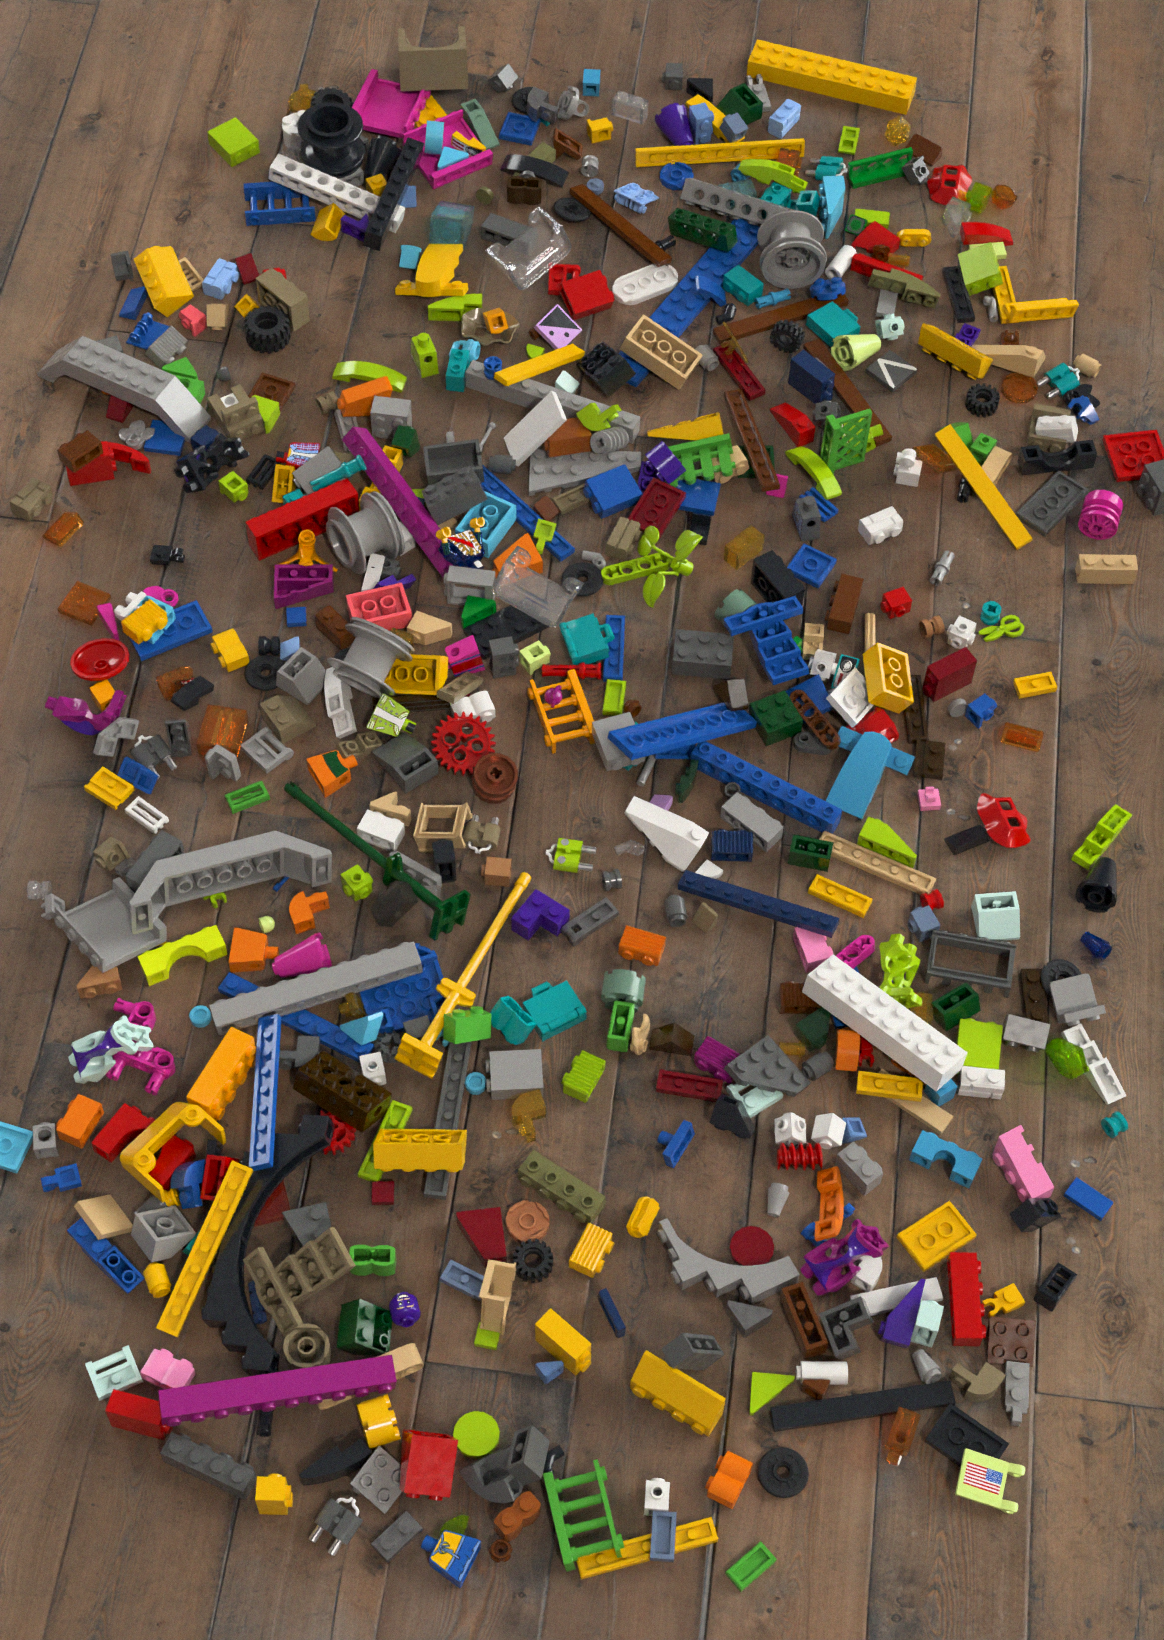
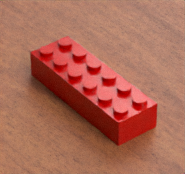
[246,478,359,561]

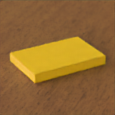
[896,1200,977,1272]

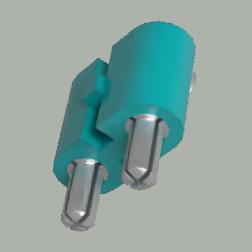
[805,156,848,181]
[1036,362,1080,399]

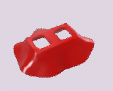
[927,164,972,206]
[977,793,1031,848]

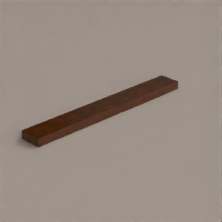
[569,184,672,267]
[713,293,849,345]
[803,338,892,447]
[724,389,780,492]

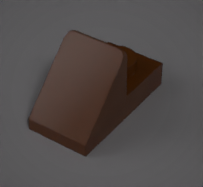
[553,128,583,160]

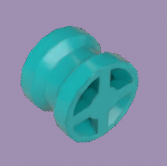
[980,601,1002,625]
[1101,1111,1128,1138]

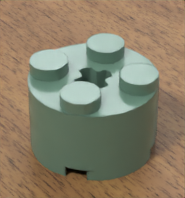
[714,589,757,626]
[601,969,646,1012]

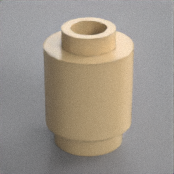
[1073,354,1102,378]

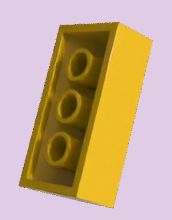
[134,246,194,318]
[918,323,993,380]
[384,654,448,695]
[373,1129,467,1172]
[630,1350,726,1437]

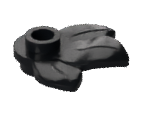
[1064,384,1100,415]

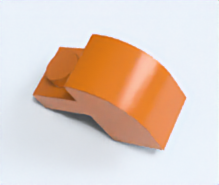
[289,891,330,934]
[835,1027,860,1071]

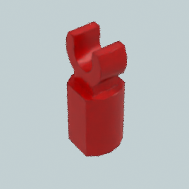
[858,1035,874,1067]

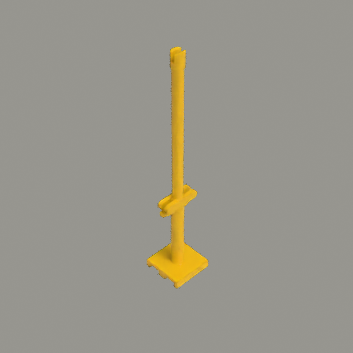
[394,872,531,1079]

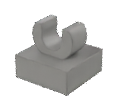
[41,893,65,920]

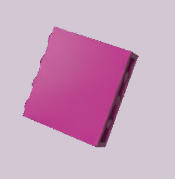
[352,69,431,138]
[402,109,493,190]

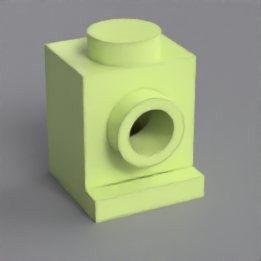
[519,640,551,675]

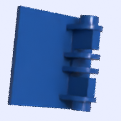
[126,312,170,350]

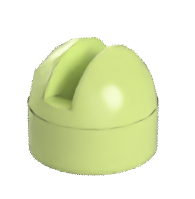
[258,916,275,934]

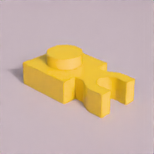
[982,1283,1025,1318]

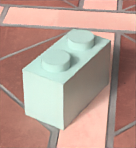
[911,1300,944,1348]

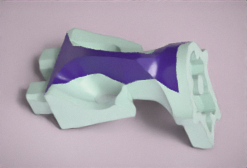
[68,1016,154,1084]

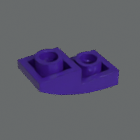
[955,323,981,347]
[638,461,658,494]

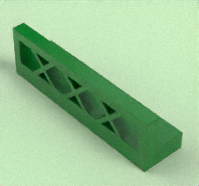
[846,147,913,189]

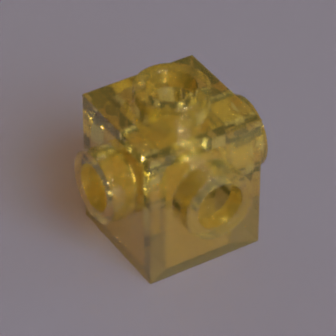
[885,115,911,146]

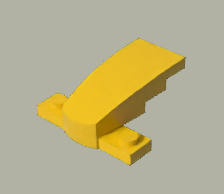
[395,244,468,297]

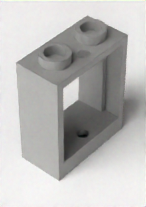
[444,566,496,606]

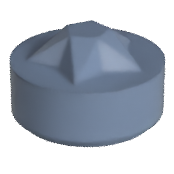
[587,178,604,195]

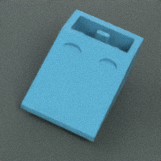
[819,176,845,239]

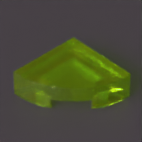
[440,1515,469,1535]

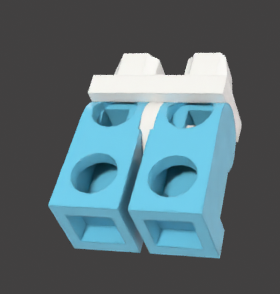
[114,591,176,644]

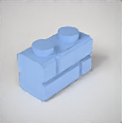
[768,99,801,139]
[202,258,239,300]

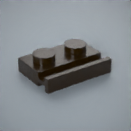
[913,739,946,780]

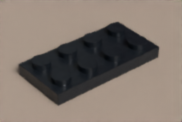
[464,597,550,660]

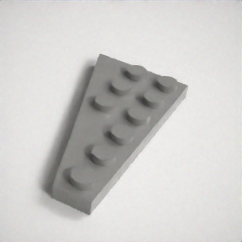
[529,449,641,496]

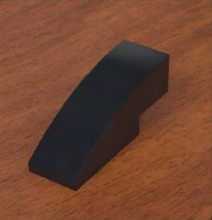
[299,1438,372,1486]

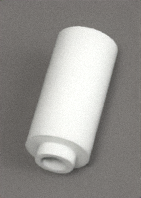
[825,245,857,279]
[796,1361,848,1385]

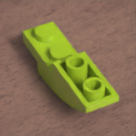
[738,159,808,193]

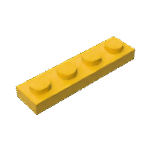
[993,266,1019,324]

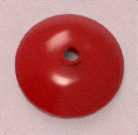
[70,638,130,681]

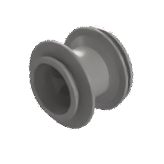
[757,210,827,289]
[326,491,405,575]
[327,617,415,698]

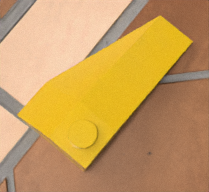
[647,412,724,440]

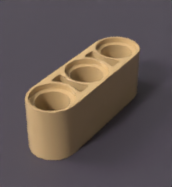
[982,446,1012,485]

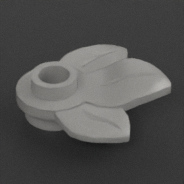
[119,420,155,450]

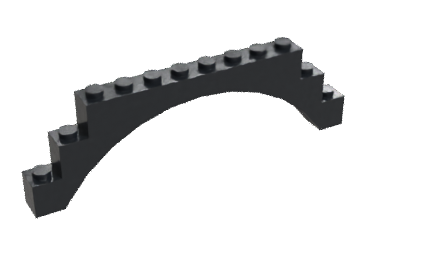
[201,1114,335,1376]

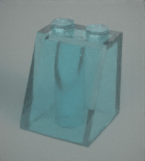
[429,201,474,254]

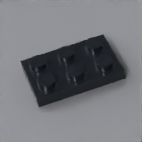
[924,1403,1009,1467]

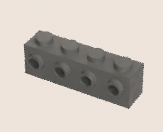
[160,1432,257,1501]

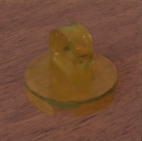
[288,83,316,113]

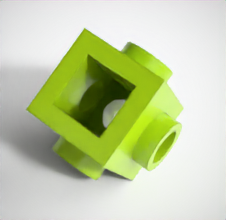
[341,864,373,902]

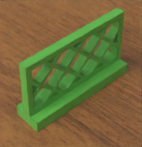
[820,409,872,475]

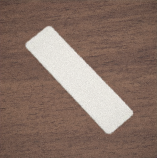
[361,553,385,592]

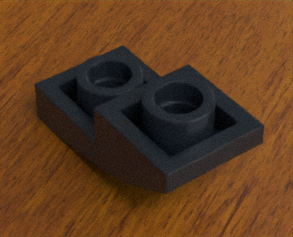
[170,675,214,711]

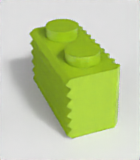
[561,1050,606,1103]

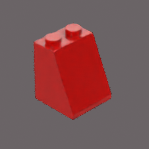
[399,1429,458,1501]

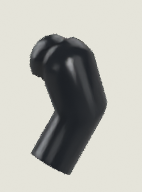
[716,303,737,325]
[542,1445,565,1478]

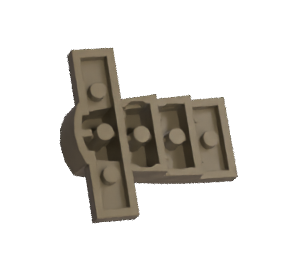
[243,1227,356,1338]

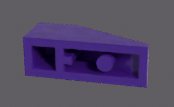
[878,1278,926,1349]

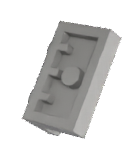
[205,744,241,782]

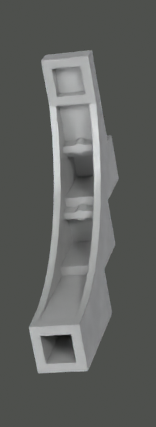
[657,1218,800,1305]

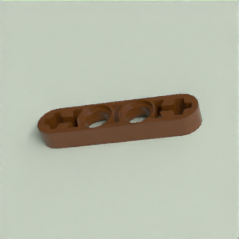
[789,690,841,750]

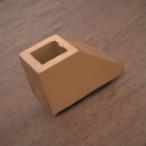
[77,965,122,999]

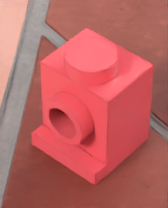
[179,304,207,337]

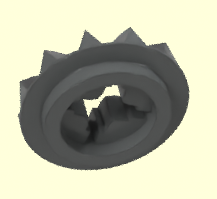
[374,1030,403,1063]

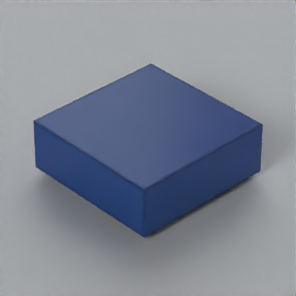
[286,607,307,627]

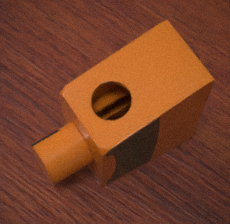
[306,750,358,798]

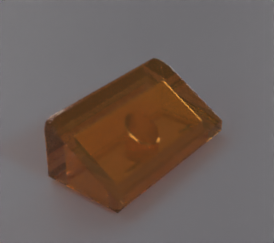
[42,511,84,547]
[1001,722,1044,752]

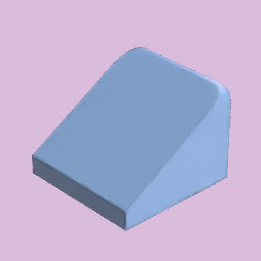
[280,637,300,661]

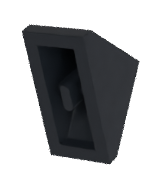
[686,78,713,104]

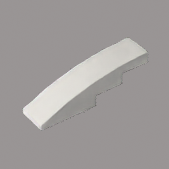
[1061,1024,1126,1105]

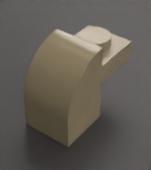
[949,1362,1006,1402]

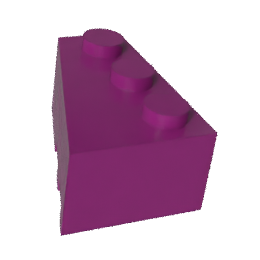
[274,564,334,609]

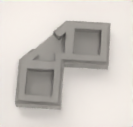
[93,717,139,757]

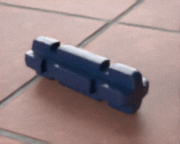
[248,1280,267,1324]

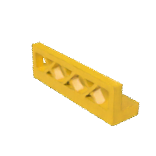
[1003,298,1079,323]

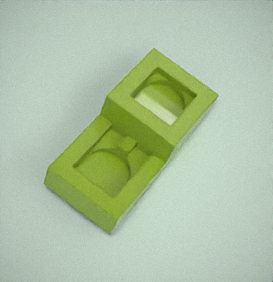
[838,126,860,155]

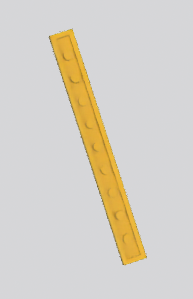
[635,138,805,167]

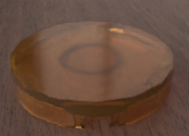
[1001,372,1038,404]

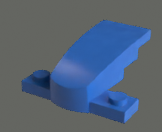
[723,596,809,685]

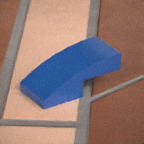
[695,275,727,307]
[117,757,159,794]

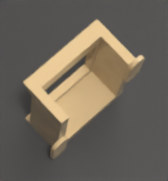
[413,802,473,852]
[479,1259,517,1335]

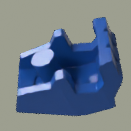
[1066,395,1099,425]

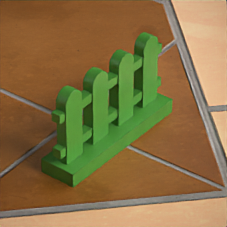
[664,433,736,488]

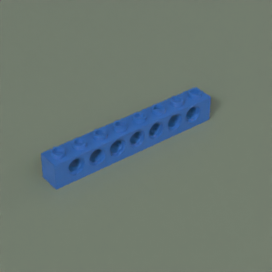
[690,741,842,834]

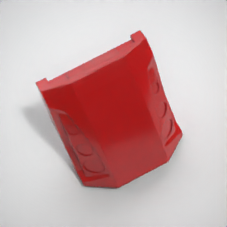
[846,707,899,744]

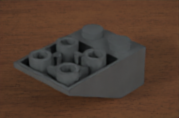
[371,732,438,794]

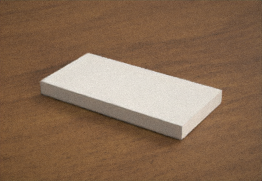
[504,391,567,467]

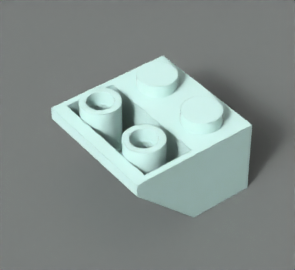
[971,891,1020,941]

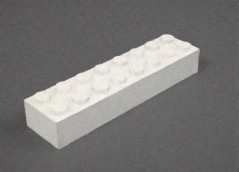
[802,955,968,1092]

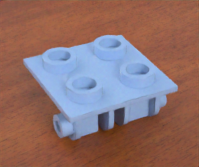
[614,183,659,214]

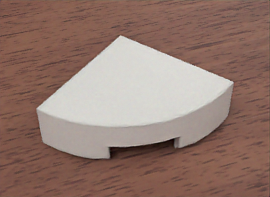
[695,860,723,879]

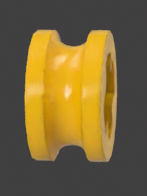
[164,1188,181,1207]

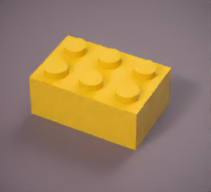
[863,642,914,714]

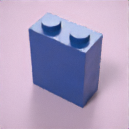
[583,464,643,519]

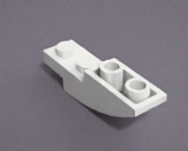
[324,667,357,739]

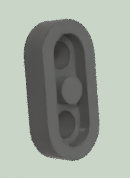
[794,732,833,755]

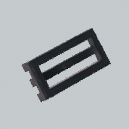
[246,454,281,490]

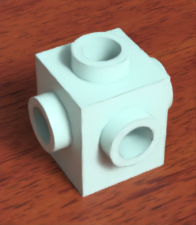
[875,313,905,340]

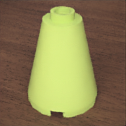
[831,334,881,371]

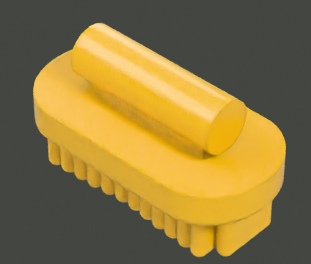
[626,1197,660,1238]

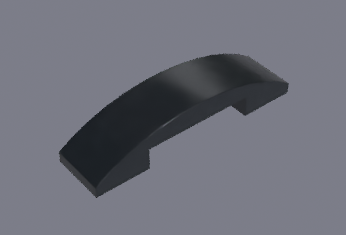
[500,154,569,188]

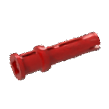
[542,662,601,680]

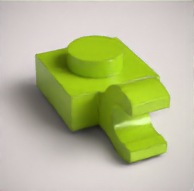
[533,518,556,555]

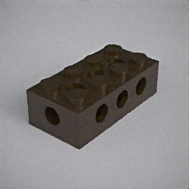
[293,1050,392,1133]

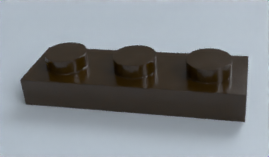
[1020,969,1049,1024]

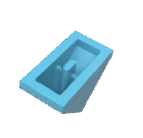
[437,146,469,171]
[339,1011,383,1045]

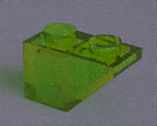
[1044,1038,1089,1079]

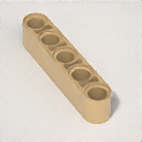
[317,1343,424,1410]

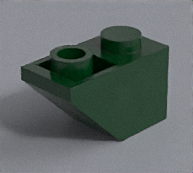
[391,425,420,457]

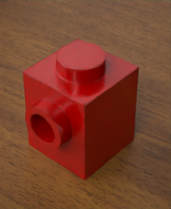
[880,586,912,619]

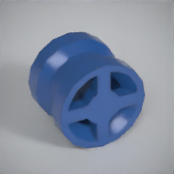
[484,356,502,380]

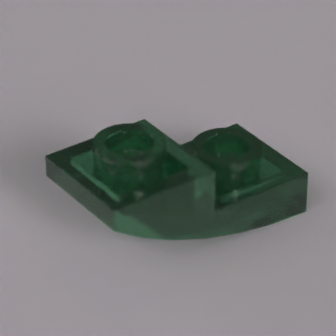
[675,759,699,803]

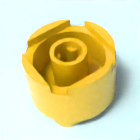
[356,1394,401,1449]

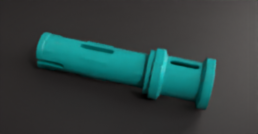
[310,455,367,492]

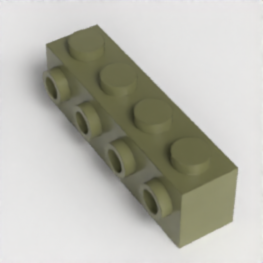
[518,1150,606,1224]

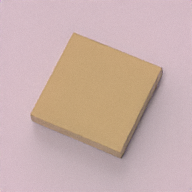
[74,1194,133,1240]

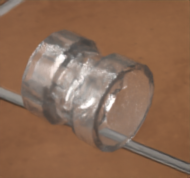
[27,880,52,901]

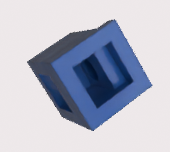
[965,693,997,729]

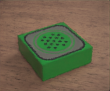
[845,214,868,236]

